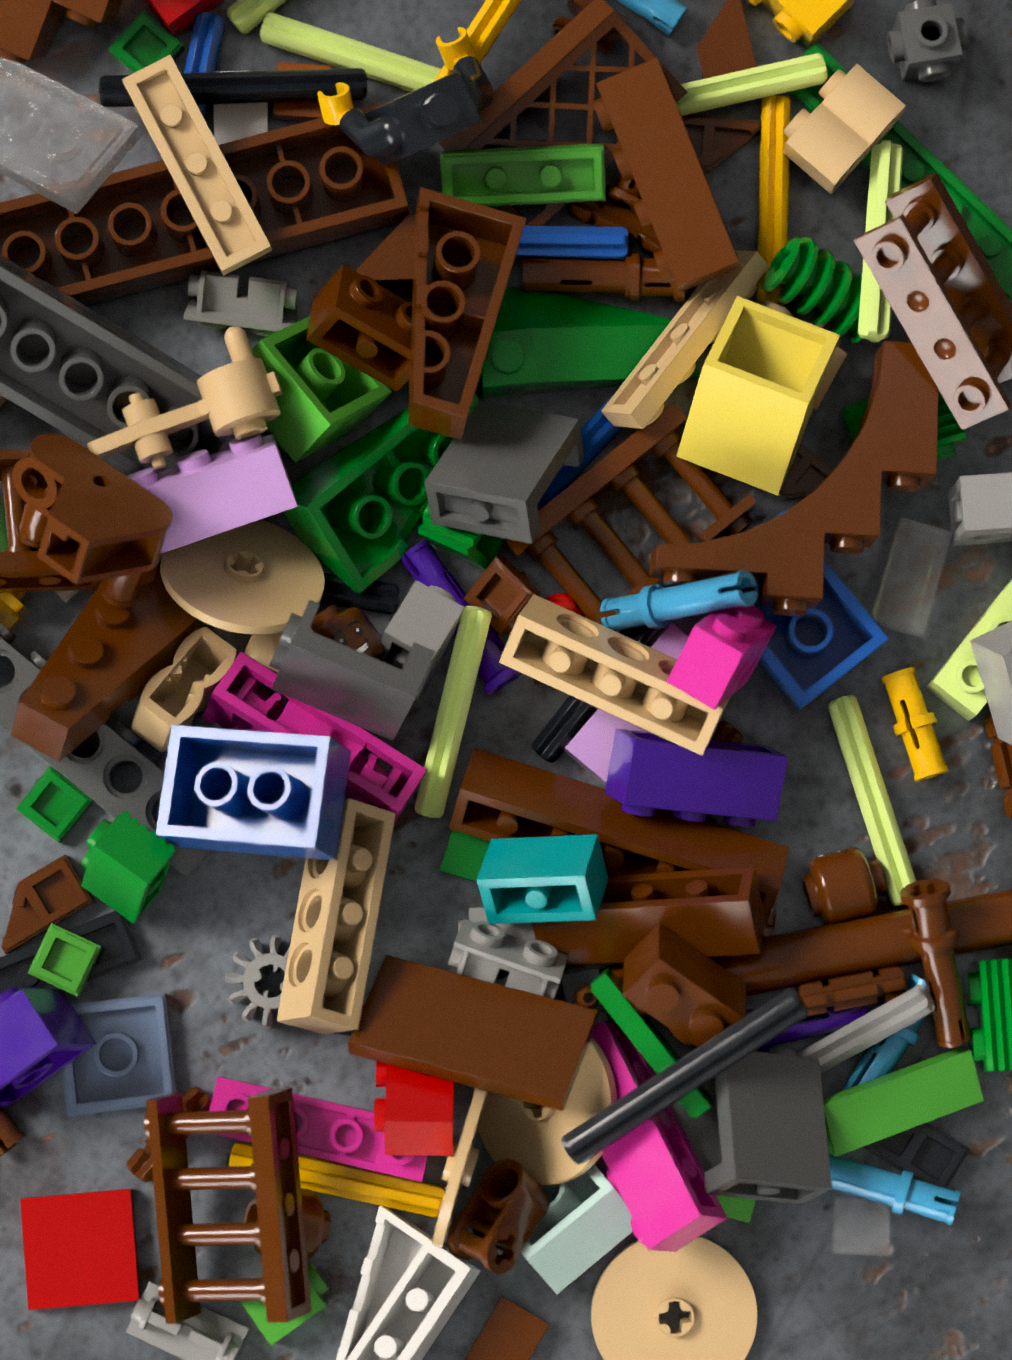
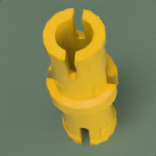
[881,667,949,782]

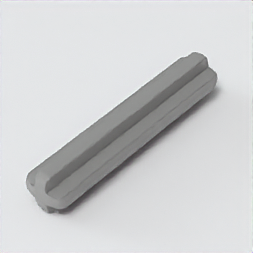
[797,985,935,1074]

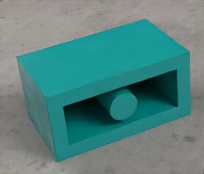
[477,834,609,924]

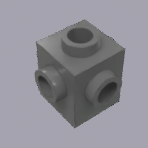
[887,0,968,82]

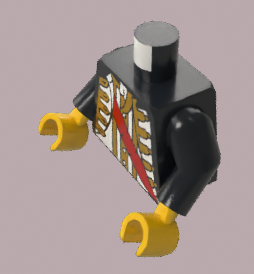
[317,27,494,166]

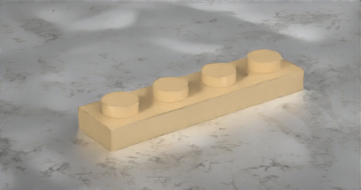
[122,54,272,276]
[601,250,769,429]

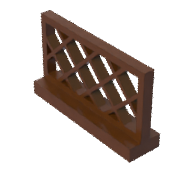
[439,0,688,226]

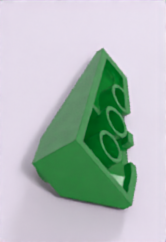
[481,286,699,398]
[283,394,479,593]

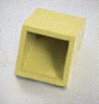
[676,296,840,496]

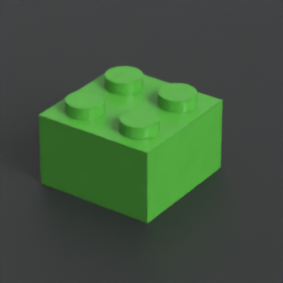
[252,316,392,463]

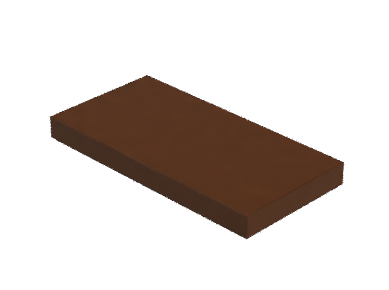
[348,955,598,1111]

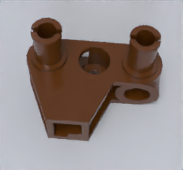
[12,434,173,607]

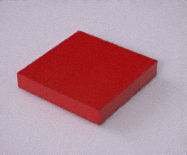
[20,1188,141,1310]

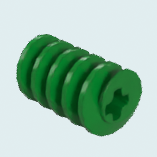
[762,237,862,343]

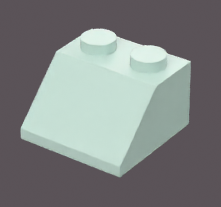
[521,1164,633,1294]

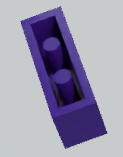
[605,728,788,827]

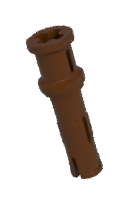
[522,252,685,302]
[900,879,972,1048]

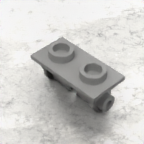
[183,270,298,337]
[448,919,568,999]
[126,1281,250,1360]

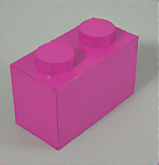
[666,605,777,710]

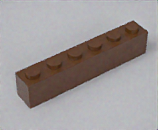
[449,748,790,928]

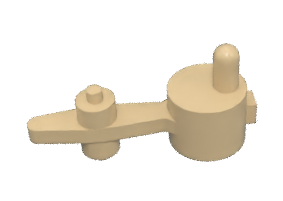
[87,326,283,469]

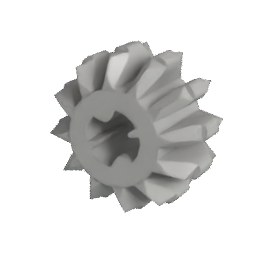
[225,935,290,1029]

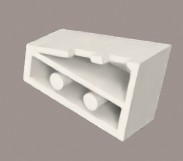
[336,1205,481,1360]

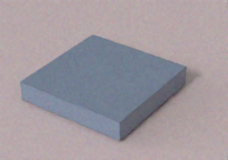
[62,993,177,1116]

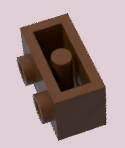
[306,264,412,392]
[623,923,746,1048]

